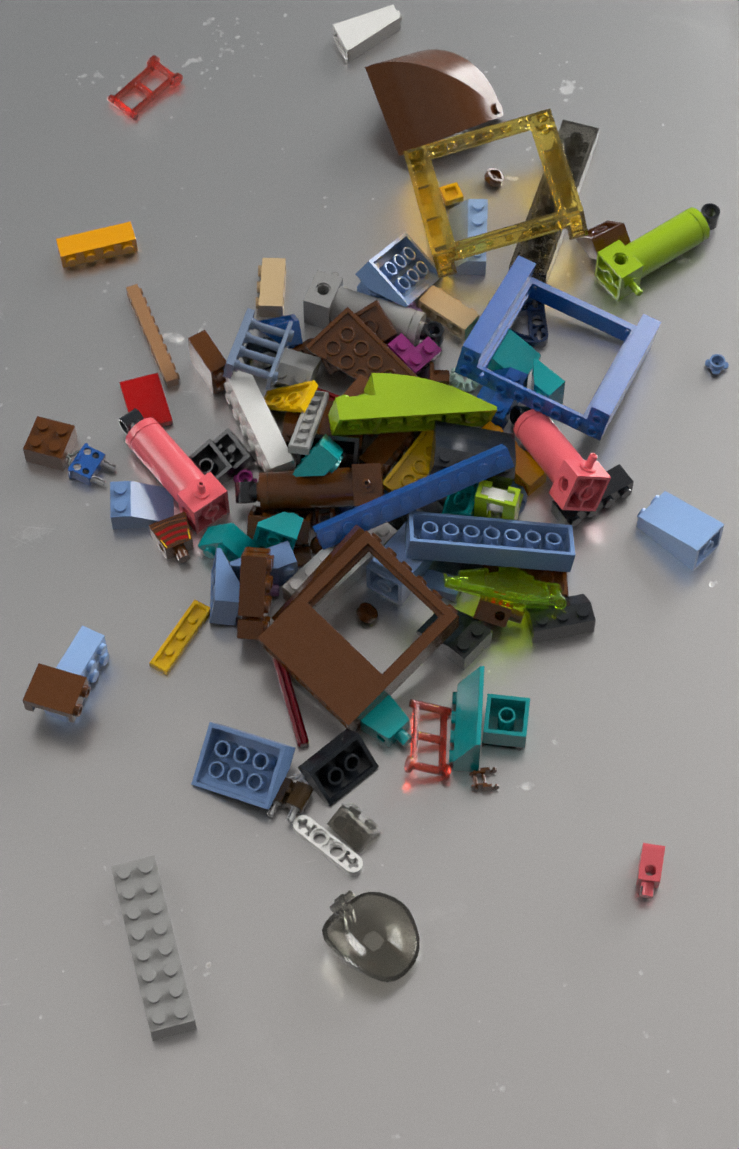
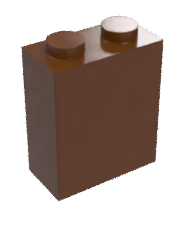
[188,330,226,394]

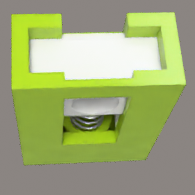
[474,480,524,520]

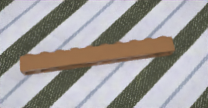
[126,284,180,389]

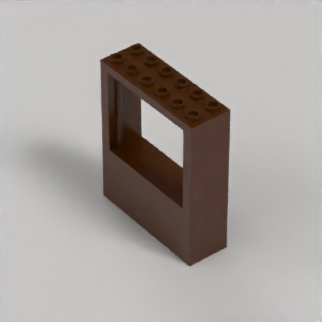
[258,530,460,731]

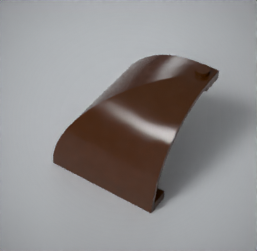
[365,49,504,156]

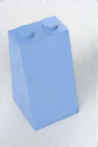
[636,491,724,571]
[366,522,434,606]

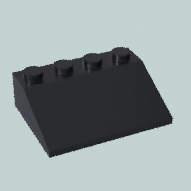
[429,420,516,490]

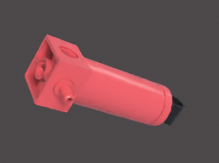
[510,405,611,511]
[118,408,230,534]

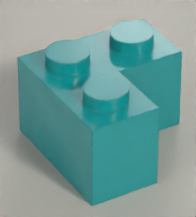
[198,523,261,562]

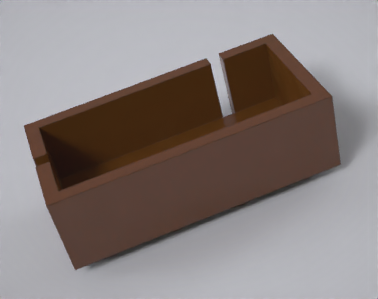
[237,547,274,640]

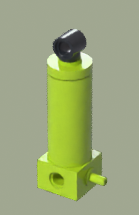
[594,203,720,301]

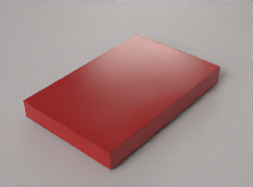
[119,373,173,427]

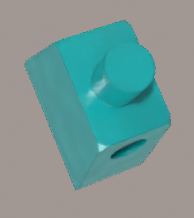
[360,695,413,747]

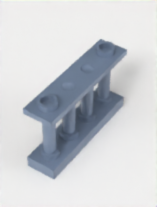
[223,308,295,390]

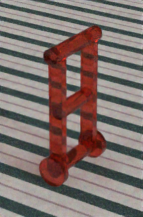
[107,55,183,120]
[404,699,452,781]

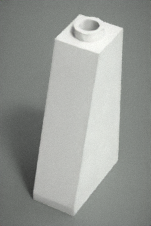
[333,5,402,63]

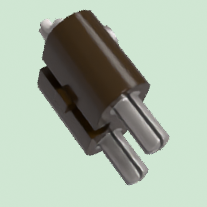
[267,774,313,823]

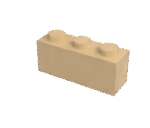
[256,258,286,317]
[418,285,479,341]

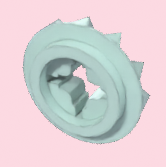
[449,367,479,392]

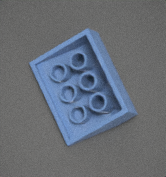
[356,232,444,307]
[192,722,296,809]

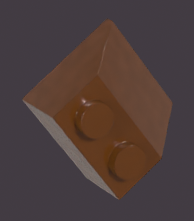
[575,220,631,260]

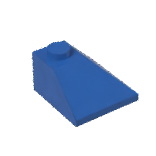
[257,314,303,349]

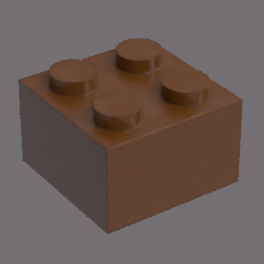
[23,416,78,471]

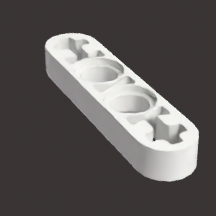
[293,815,363,876]

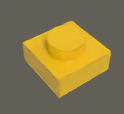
[439,182,464,206]

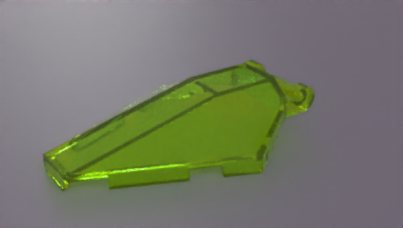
[443,567,567,609]

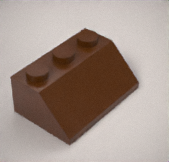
[247,505,314,547]

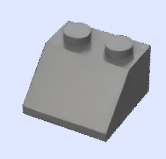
[272,348,322,388]

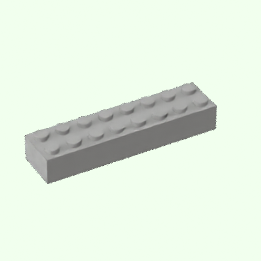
[111,856,197,1041]

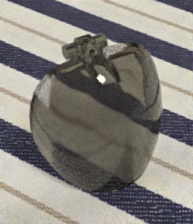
[322,890,420,982]

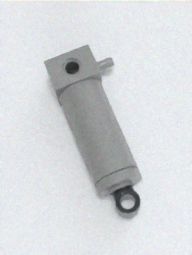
[303,270,444,347]

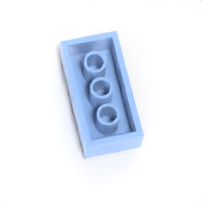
[44,625,109,723]

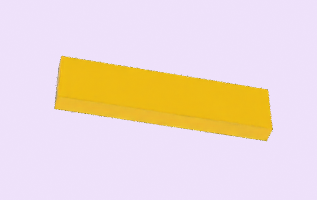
[149,599,210,676]

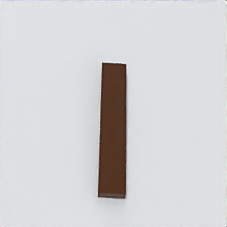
[271,524,365,621]

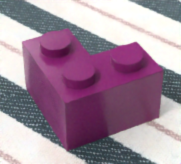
[387,333,442,375]

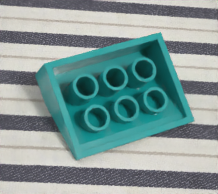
[449,666,485,772]

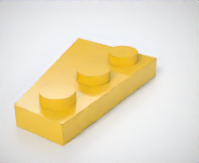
[263,380,318,413]

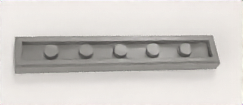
[288,391,329,455]

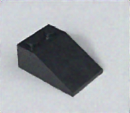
[416,609,492,670]

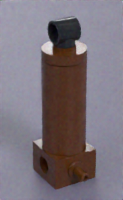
[235,463,384,511]

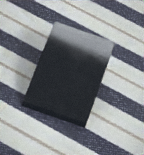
[189,428,256,485]

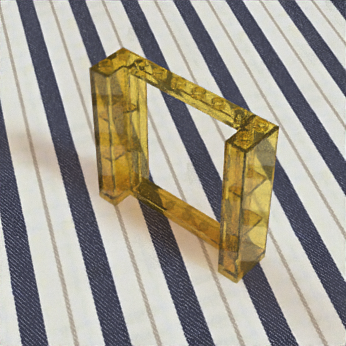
[403,108,589,278]

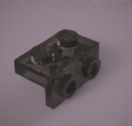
[327,804,381,853]

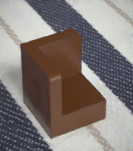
[429,362,450,385]

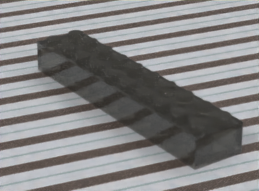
[509,119,599,284]

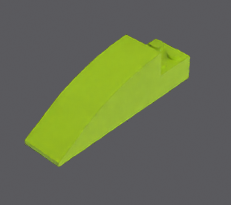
[328,373,497,436]

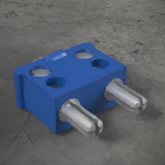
[66,443,116,487]

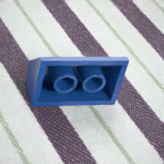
[477,367,528,430]

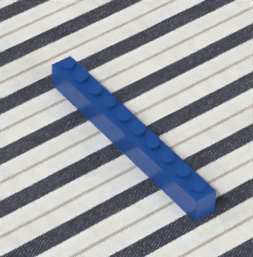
[312,444,515,550]

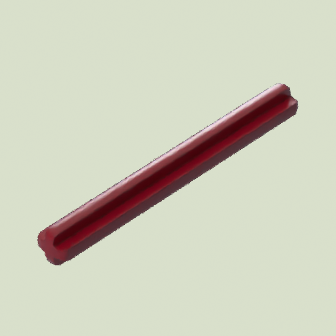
[272,658,309,747]

